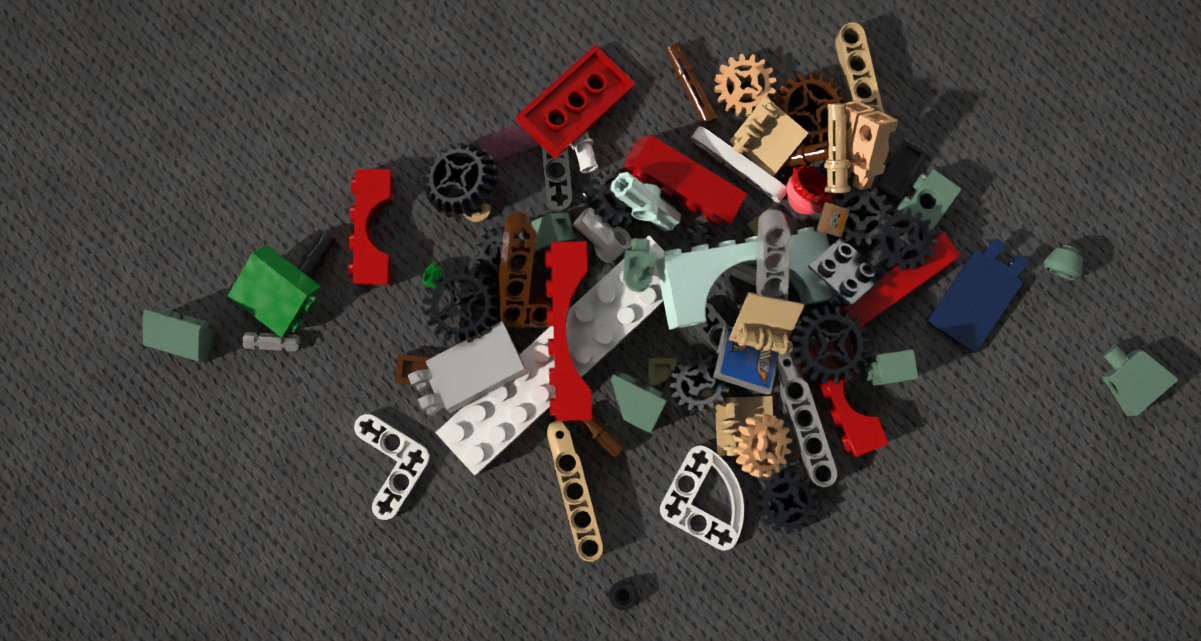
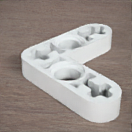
[354,414,430,520]

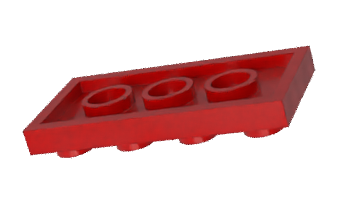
[515,45,636,159]

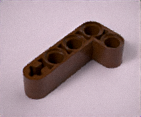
[496,212,553,328]

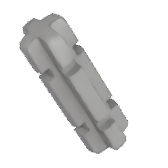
[243,332,300,352]

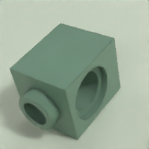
[531,212,576,251]

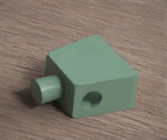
[1103,345,1178,416]

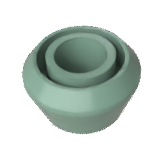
[1044,245,1083,280]

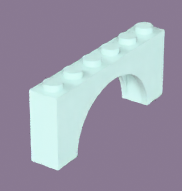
[656,227,834,330]

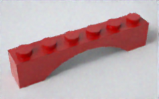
[546,241,592,421]

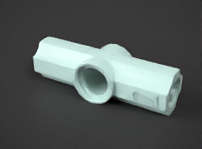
[611,172,681,231]

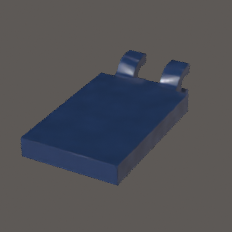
[926,238,1030,353]

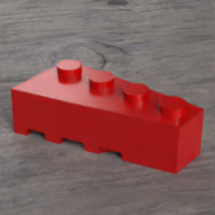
[621,135,747,226]

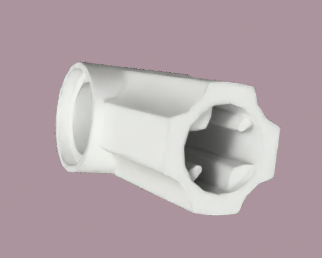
[573,207,632,263]

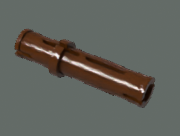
[664,42,718,126]

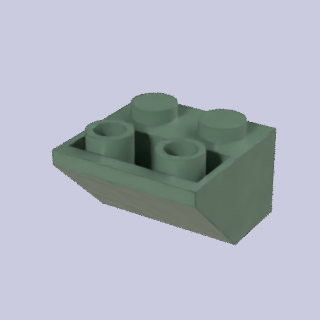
[143,307,216,363]
[610,372,666,433]

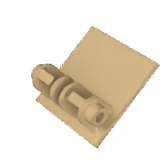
[730,96,809,176]
[729,293,804,355]
[715,396,773,456]

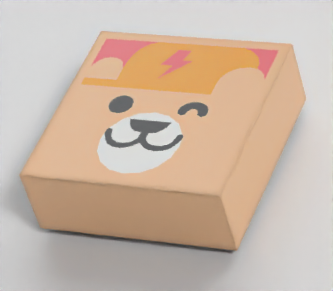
[817,202,849,237]

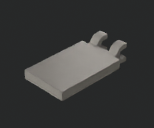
[408,321,527,416]

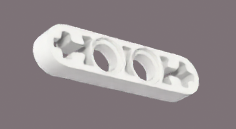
[690,126,787,203]

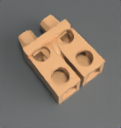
[846,100,898,190]

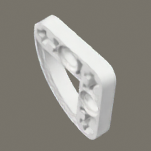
[660,445,744,550]

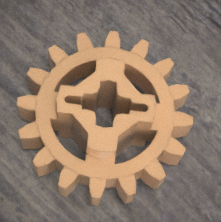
[714,54,776,117]
[733,413,792,477]

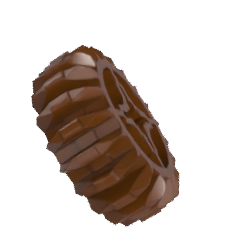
[773,71,848,145]

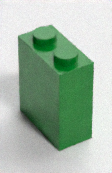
[228,245,321,338]

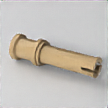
[824,103,851,193]

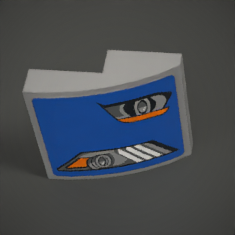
[713,325,778,395]

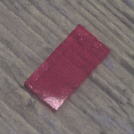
[477,123,540,163]

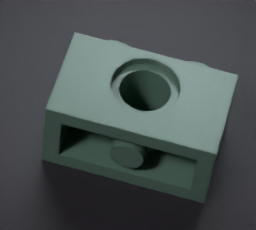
[896,169,961,239]
[865,350,918,386]

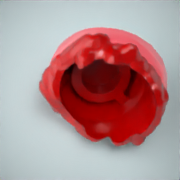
[786,165,836,215]

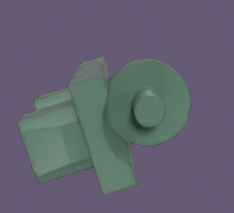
[623,238,655,292]

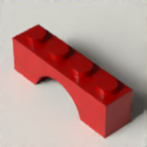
[348,169,394,286]
[809,338,889,457]

